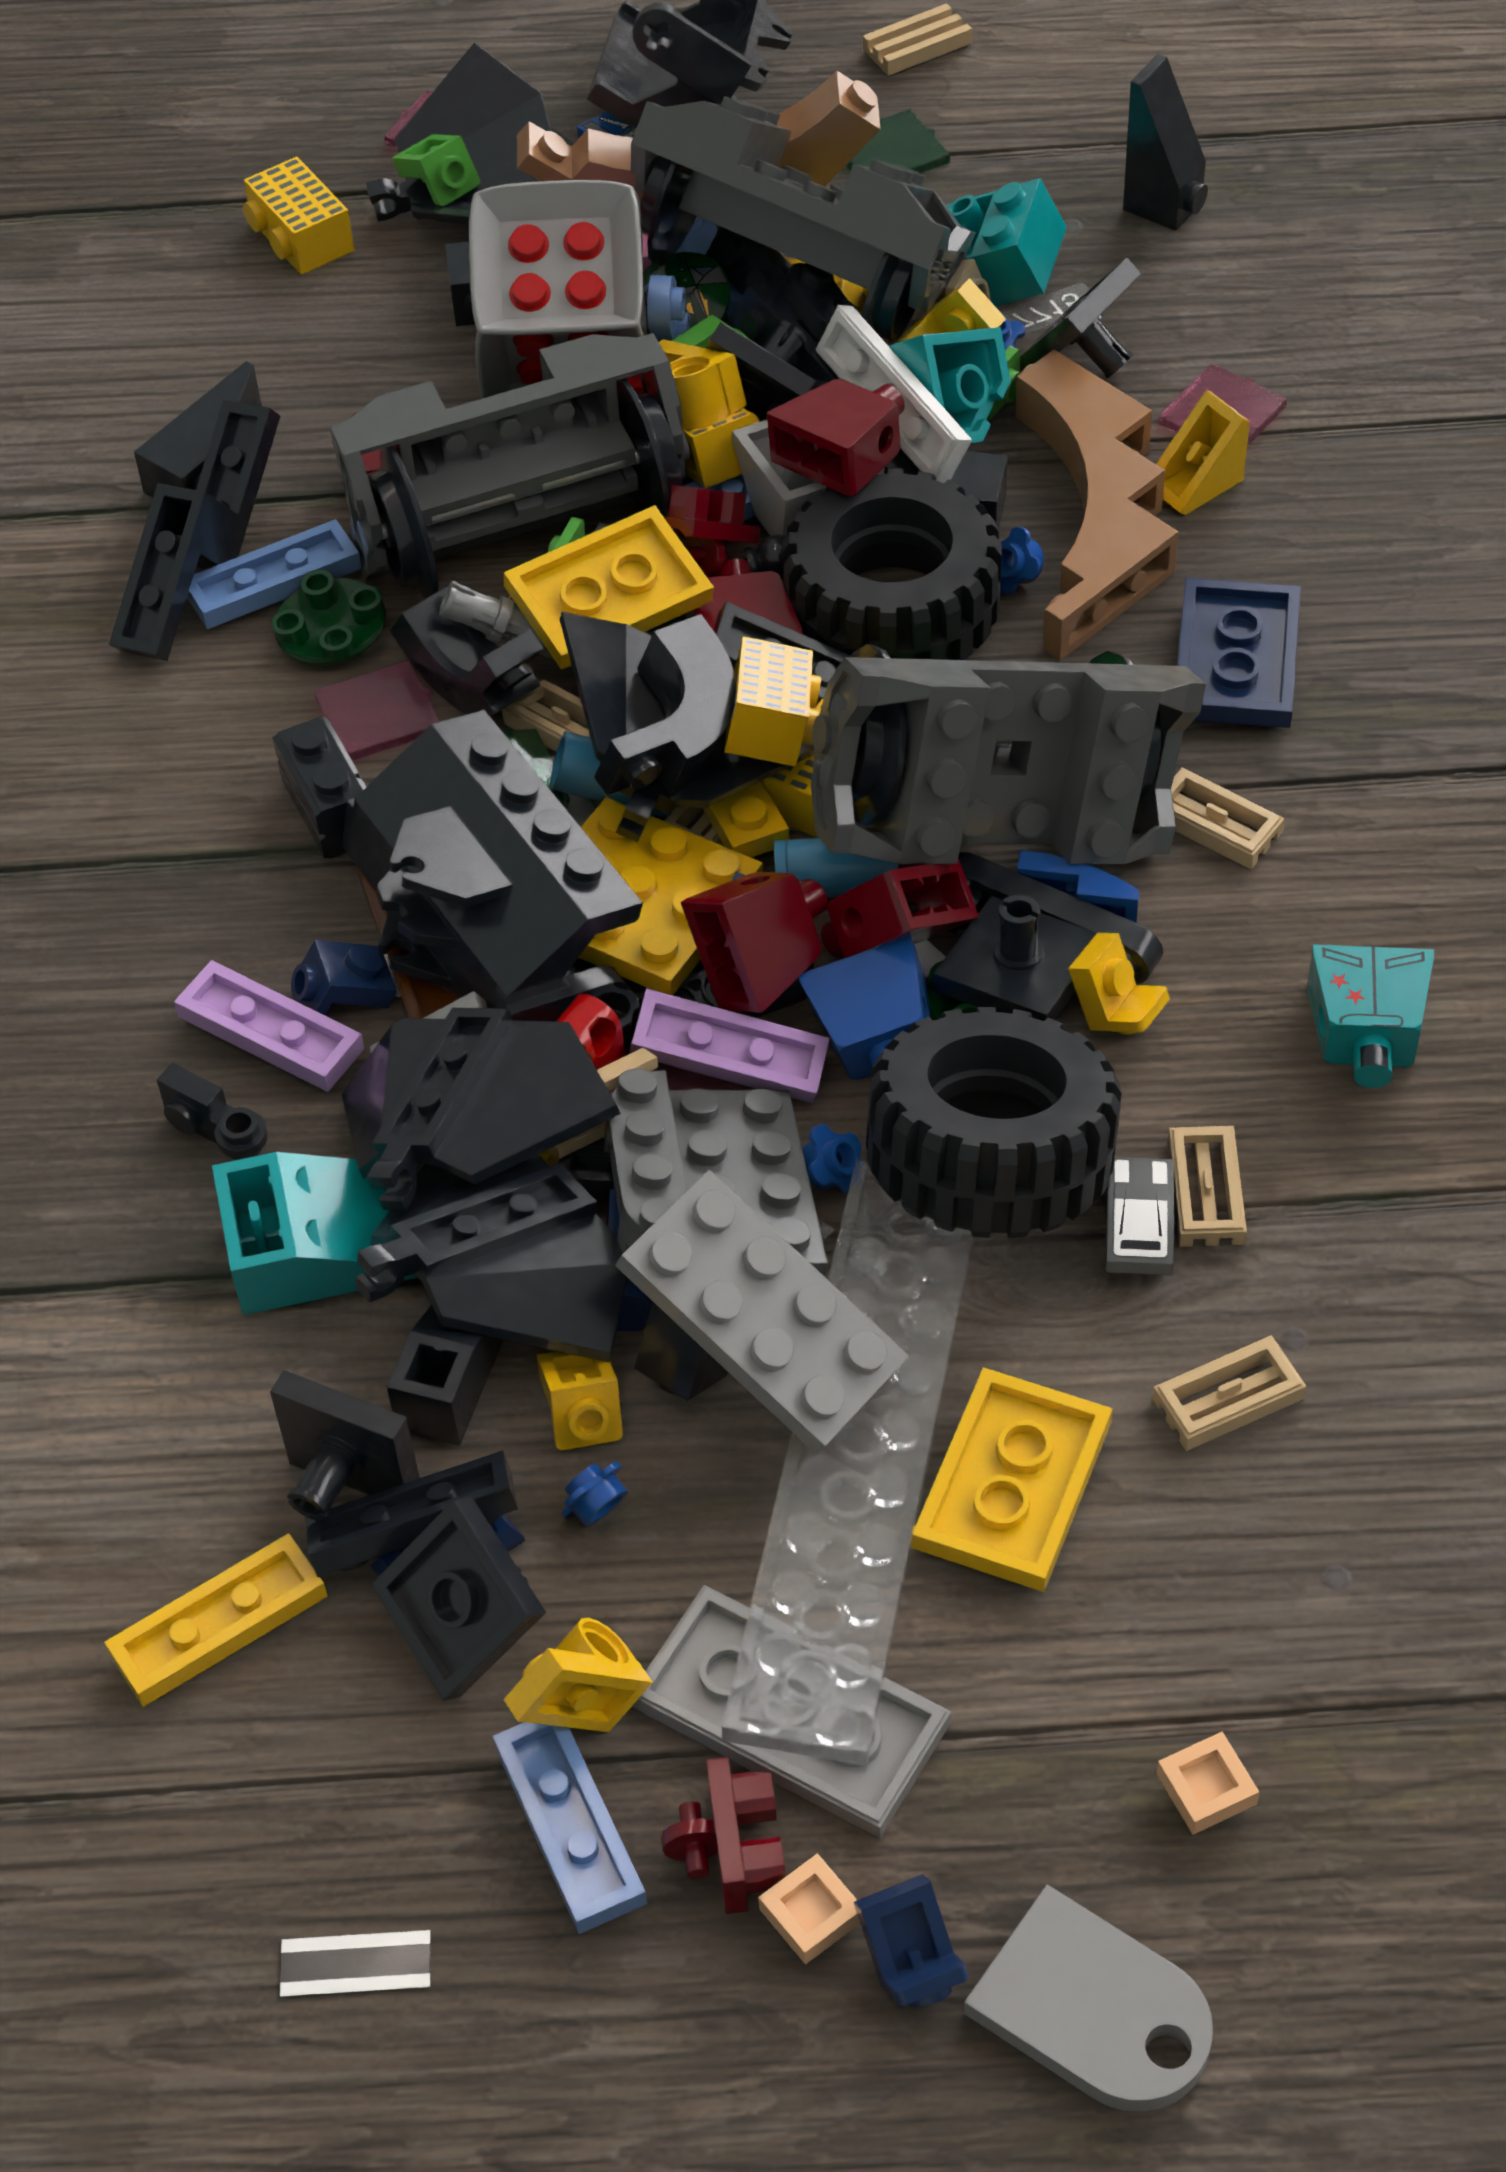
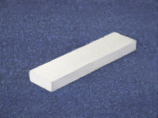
[815,305,972,483]

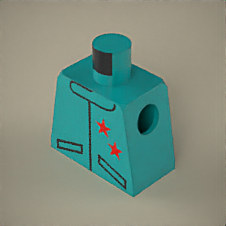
[1307,944,1434,1088]

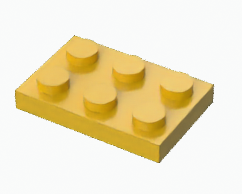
[504,505,714,670]
[912,1367,1113,1592]

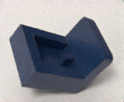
[291,940,397,1015]
[853,1874,969,2007]

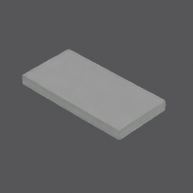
[632,1585,951,1839]

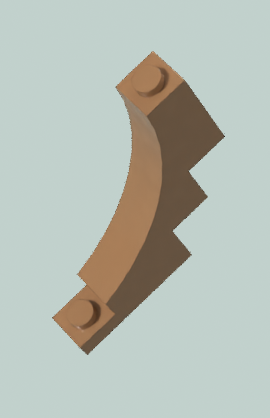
[517,71,881,204]
[1016,349,1179,661]

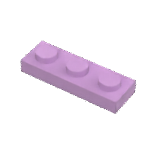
[174,960,365,1092]
[629,988,830,1104]

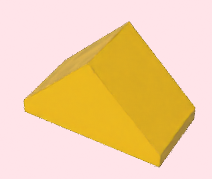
[1156,390,1250,515]

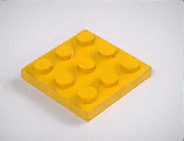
[578,797,763,996]

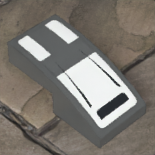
[1106,1157,1174,1275]

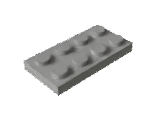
[615,1169,909,1455]

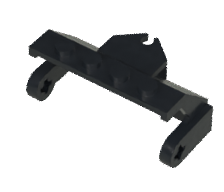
[587,0,793,127]
[342,710,643,1022]

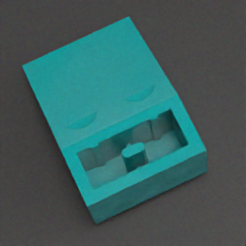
[946,178,1067,306]
[212,1152,418,1315]

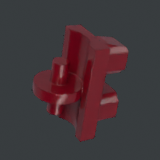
[663,485,760,578]
[661,1757,786,1914]

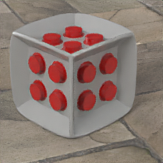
[469,180,648,398]

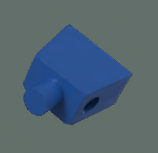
[799,935,931,1080]

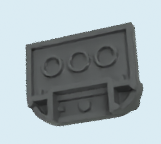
[603,1069,827,1277]

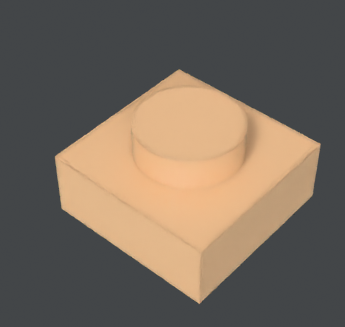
[1156,1731,1259,1835]
[758,1853,860,1965]

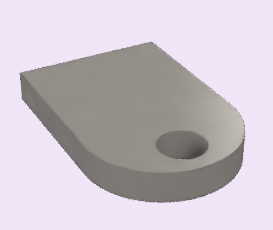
[964,1884,1213,2112]

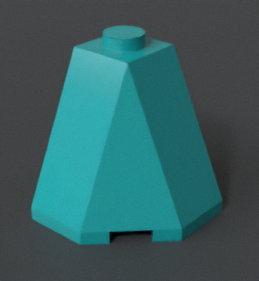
[889,327,1011,444]

